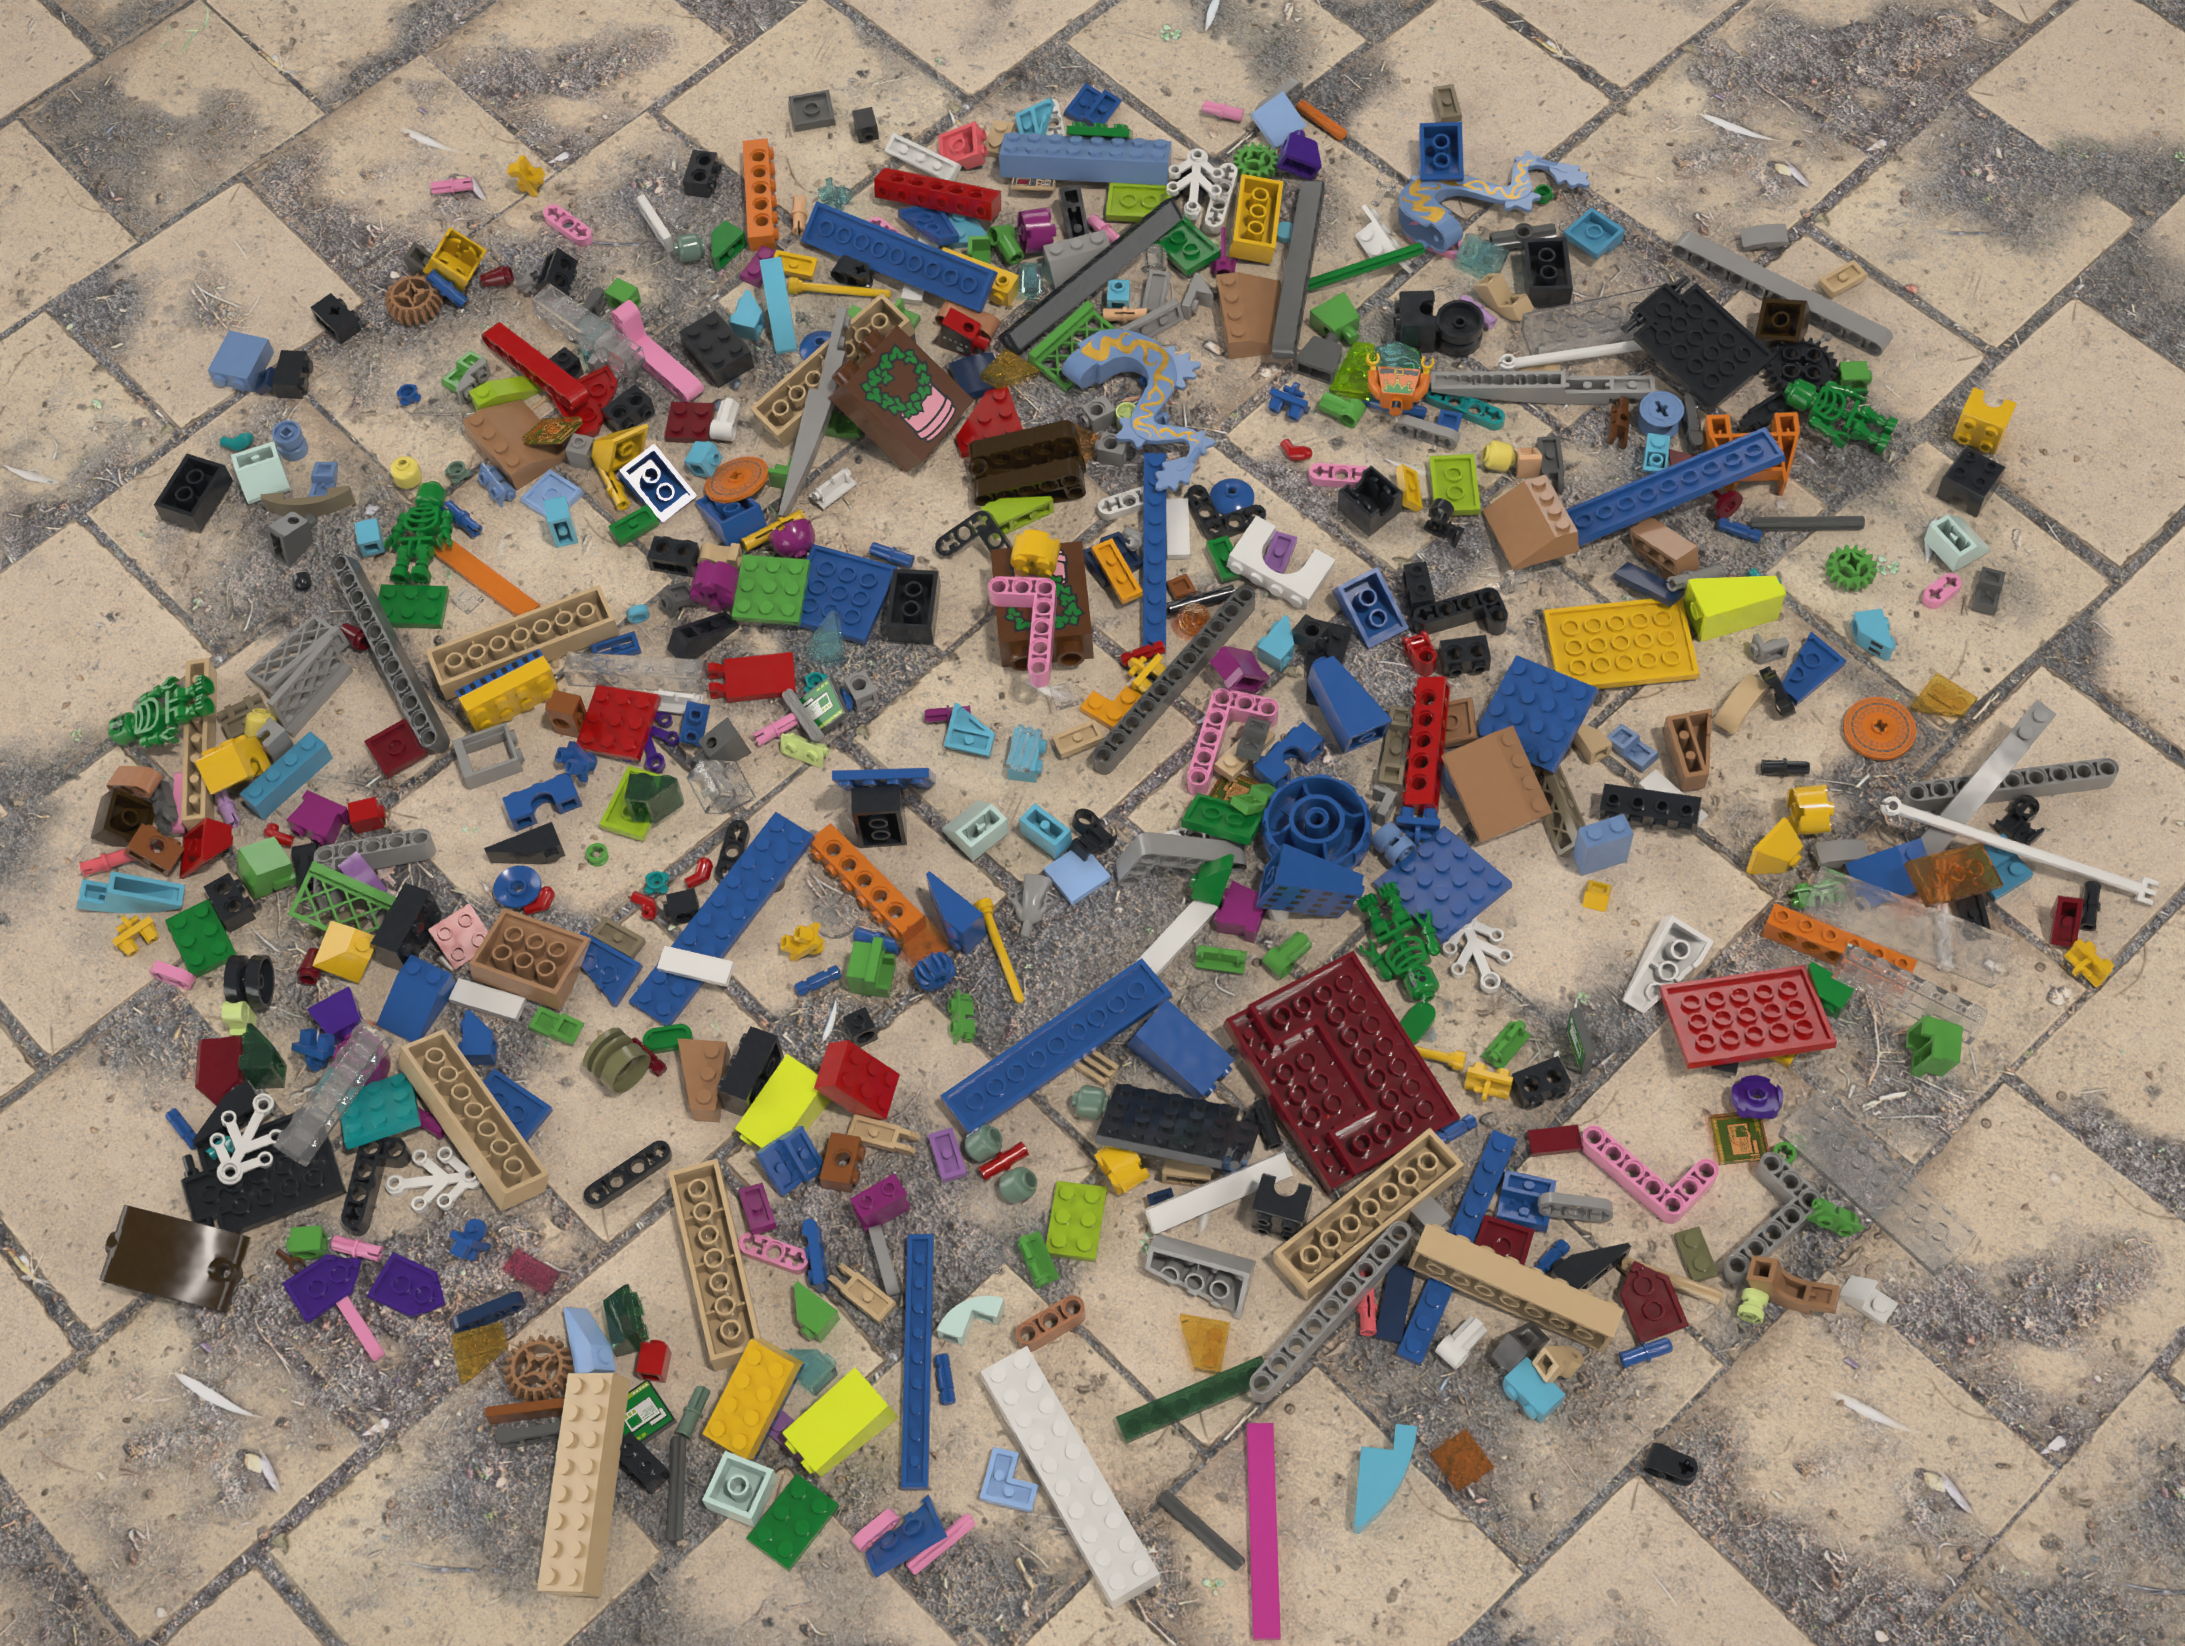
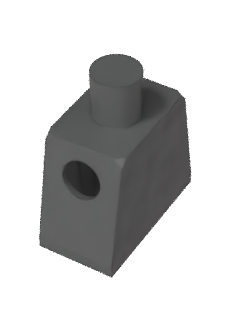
[1295,333,1342,386]
[266,512,318,567]
[693,717,752,770]

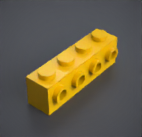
[942,247,1021,307]

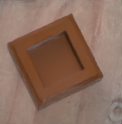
[1166,574,1197,601]

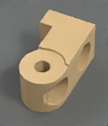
[697,543,743,572]
[1531,1346,1584,1383]

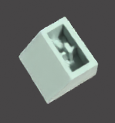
[231,441,291,504]
[1924,514,1991,572]
[942,800,1009,861]

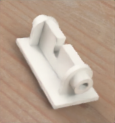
[809,467,857,510]
[654,689,704,715]

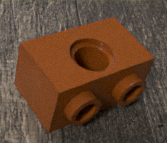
[545,690,587,738]
[123,823,184,877]
[820,1132,866,1193]

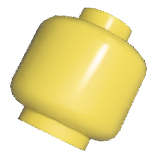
[1481,440,1516,472]
[390,456,422,489]
[244,708,277,744]

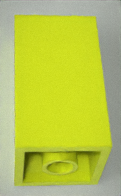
[1683,576,1786,642]
[735,1054,832,1149]
[782,1367,899,1477]

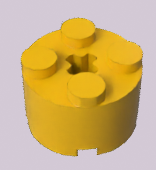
[1010,529,1061,578]
[1787,784,1834,835]
[1094,1146,1150,1196]

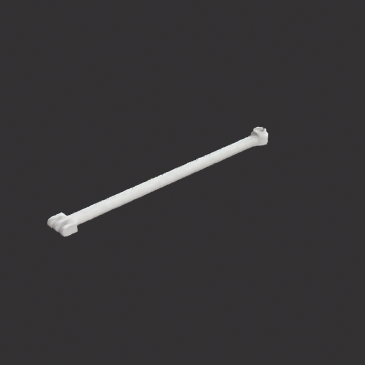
[1498,319,1742,371]
[1880,796,2160,906]

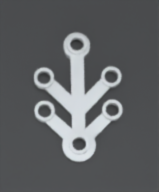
[1167,149,1224,220]
[1442,917,1513,994]
[210,1093,284,1185]
[385,1146,481,1214]

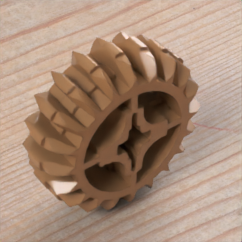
[384,273,443,327]
[503,1334,575,1402]

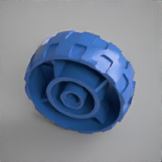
[1261,774,1372,870]

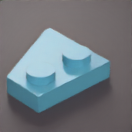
[1015,97,1054,135]
[949,213,991,249]
[944,703,996,757]

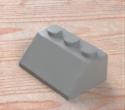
[1043,230,1118,289]

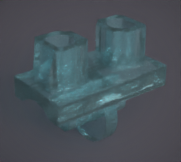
[818,177,853,211]

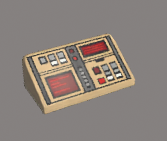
[1011,177,1056,191]

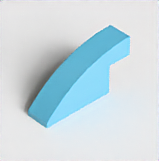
[760,257,798,354]
[76,871,185,913]
[1354,1424,1417,1534]

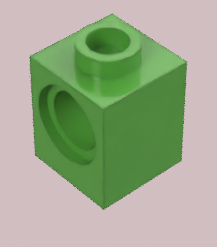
[604,278,641,309]
[1836,361,1872,390]
[286,1225,328,1260]

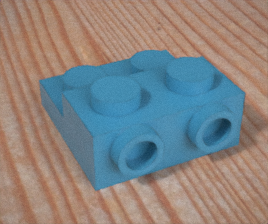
[1563,207,1625,260]
[1962,833,2034,902]

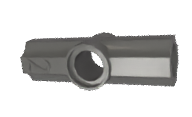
[1489,223,1557,252]

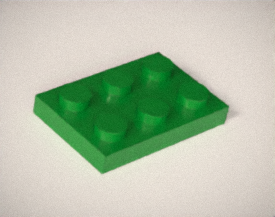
[1066,122,1133,139]
[1152,216,1221,276]
[378,584,450,629]
[1181,793,1264,846]
[165,898,237,979]
[747,1474,840,1572]

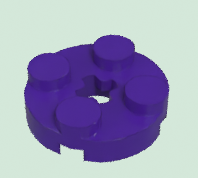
[1731,1075,1784,1119]

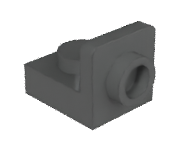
[659,581,696,618]

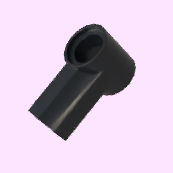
[291,842,319,891]

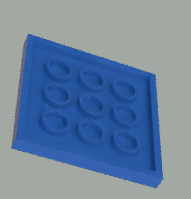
[795,544,898,645]
[1477,655,1599,774]
[832,768,936,791]
[1373,826,1512,945]

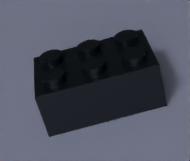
[1521,237,1573,306]
[679,310,754,389]
[154,453,233,532]
[885,569,941,644]
[851,784,907,848]
[370,883,442,971]
[718,1026,784,1117]

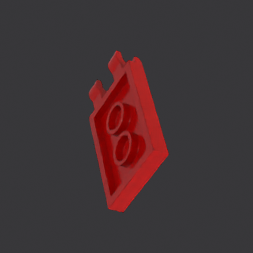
[707,652,797,703]

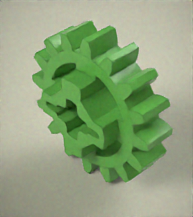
[1233,142,1278,179]
[1825,545,1878,592]

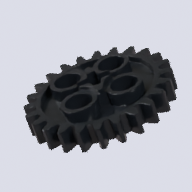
[1764,337,1838,393]

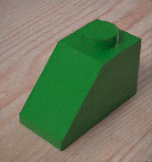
[711,220,747,272]
[1189,854,1234,906]
[1807,961,1856,1019]

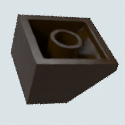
[1755,298,1811,343]
[90,788,155,847]

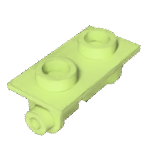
[780,732,830,768]

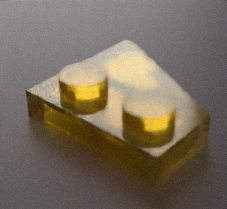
[980,348,1040,389]
[1910,672,1978,719]
[1180,1313,1230,1375]
[451,1321,509,1385]

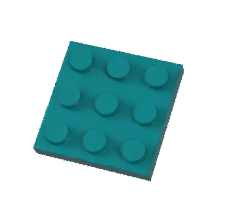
[337,1073,421,1149]

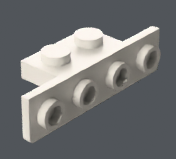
[1355,204,1413,274]

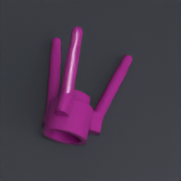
[1211,227,1238,276]

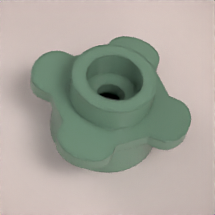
[445,461,471,484]

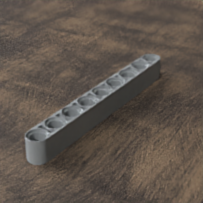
[1902,758,2119,811]
[1249,1221,1411,1403]

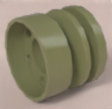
[583,1028,651,1094]

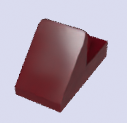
[2049,895,2084,947]

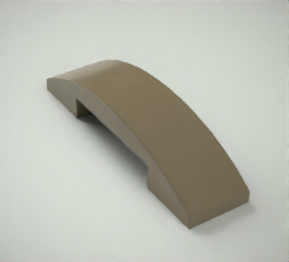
[261,486,355,517]
[1378,705,1412,787]

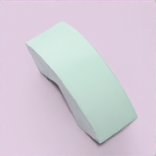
[937,1296,1006,1347]

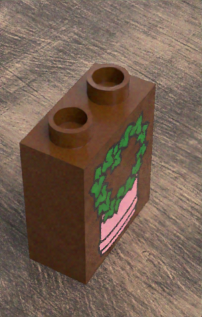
[828,325,974,472]
[991,541,1094,671]

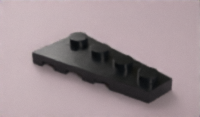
[1306,619,1353,706]

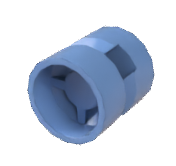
[272,420,309,461]
[1370,822,1416,866]

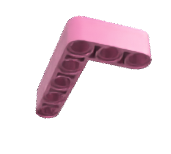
[611,300,704,402]
[988,576,1057,688]
[1187,688,1279,796]
[1581,1125,1719,1224]

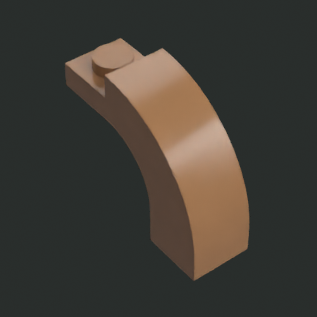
[1746,1255,1841,1314]

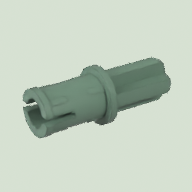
[675,1386,710,1439]

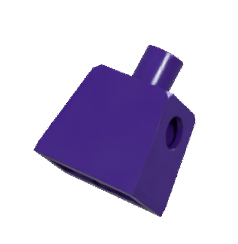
[1276,130,1322,180]
[307,986,366,1045]

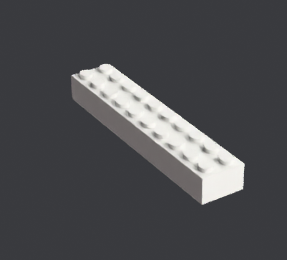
[981,1346,1160,1609]

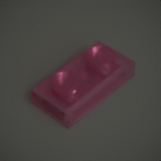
[502,1247,560,1297]

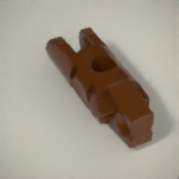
[1607,396,1630,449]

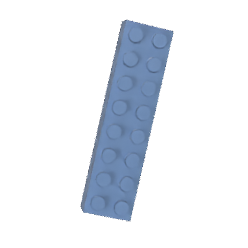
[999,132,1172,185]

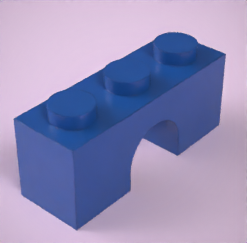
[1254,722,1324,789]
[502,773,582,832]

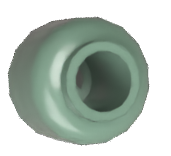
[673,233,705,262]
[1072,1085,1110,1120]
[965,1124,1003,1162]
[999,1167,1037,1203]

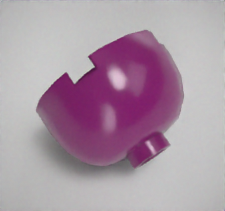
[768,519,815,559]

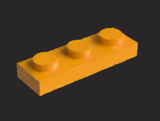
[1092,538,1143,605]

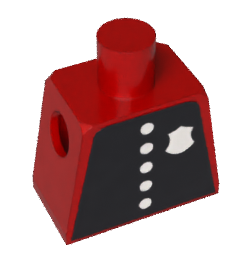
[939,307,991,357]

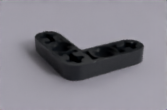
[1187,485,1266,541]
[935,510,1013,556]
[716,820,785,893]

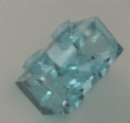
[1456,233,1510,275]

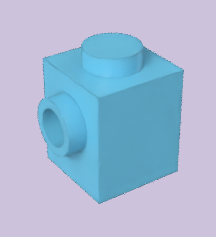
[1107,279,1131,308]
[684,441,723,477]
[354,518,386,557]

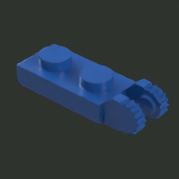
[802,1218,829,1294]

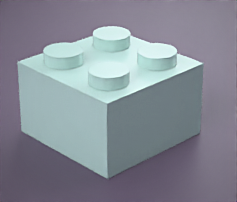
[702,1451,778,1527]

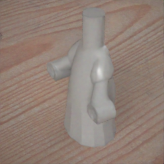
[1008,873,1055,939]

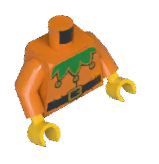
[1366,353,1435,416]

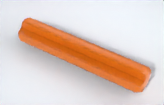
[1296,100,1347,141]

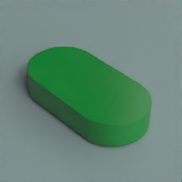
[1400,1002,1436,1046]
[643,1024,693,1054]

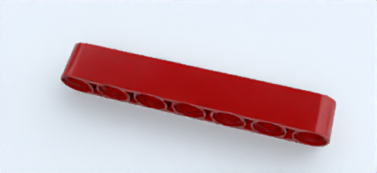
[481,322,590,411]

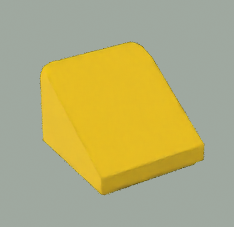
[1582,880,1612,912]

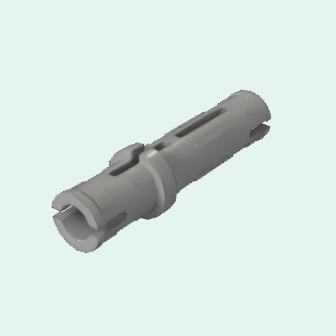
[1666,563,1725,591]

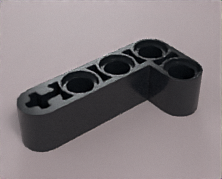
[1412,587,1508,636]
[341,1137,412,1237]

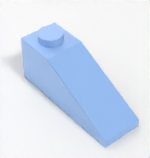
[564,1307,616,1373]

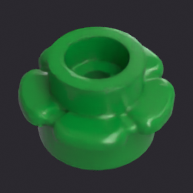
[1533,184,1554,204]

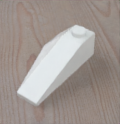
[1622,915,1714,1013]

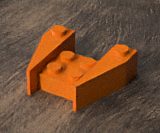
[1703,412,1800,496]

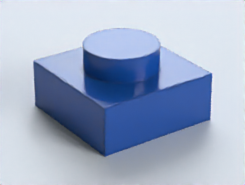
[1437,409,1463,432]

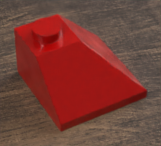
[179,817,233,879]

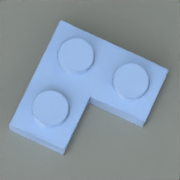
[980,1447,1039,1513]

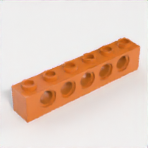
[743,138,779,252]
[809,823,926,945]
[1762,903,1917,993]

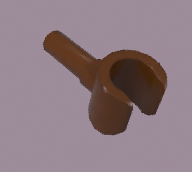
[276,1249,306,1274]

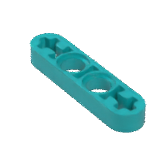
[1424,384,1505,431]

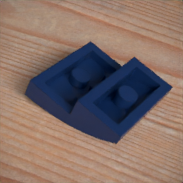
[948,352,1007,398]
[1083,531,1143,588]

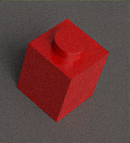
[347,797,387,834]
[636,1340,672,1383]

